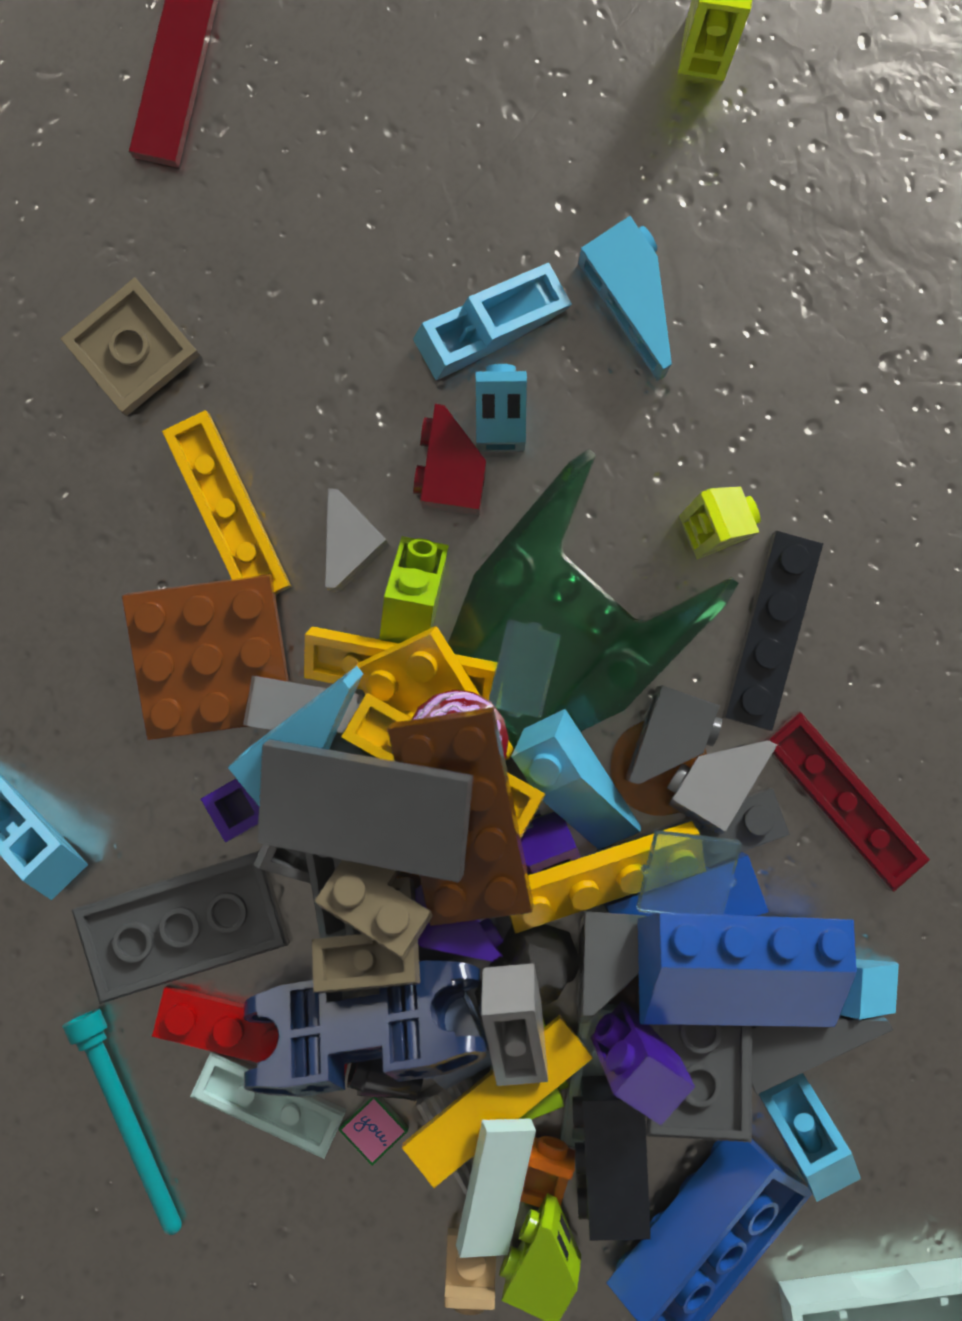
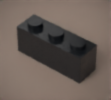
[572,1075,651,1241]

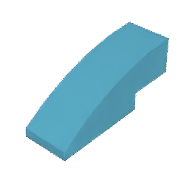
[413,262,572,381]

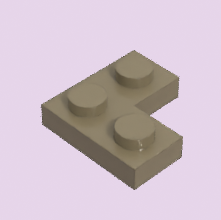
[315,860,433,960]
[312,877,420,994]

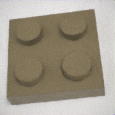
[60,277,200,417]

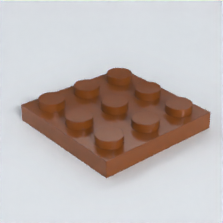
[122,574,289,740]

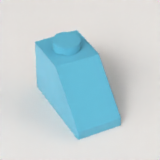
[759,1073,861,1202]

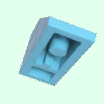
[578,216,672,381]
[227,666,363,806]
[511,709,642,850]
[0,774,88,900]

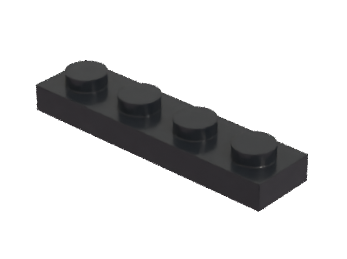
[722,530,824,731]

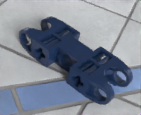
[244,961,487,1097]

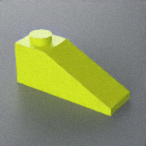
[678,0,752,81]
[679,486,761,560]

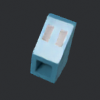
[476,364,527,452]

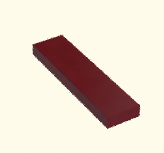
[129,0,219,168]
[764,711,930,892]

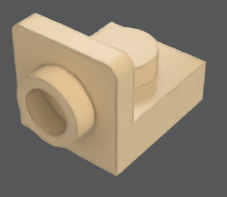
[444,1228,496,1315]

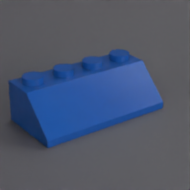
[638,913,857,1027]
[606,1138,812,1321]

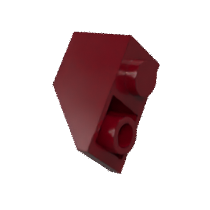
[413,404,486,516]

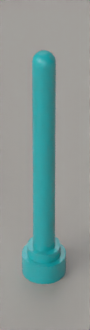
[62,1008,182,1235]

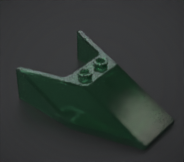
[448,449,739,759]

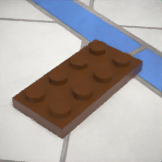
[387,707,534,926]

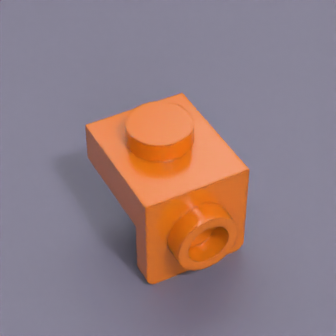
[520,1136,575,1207]

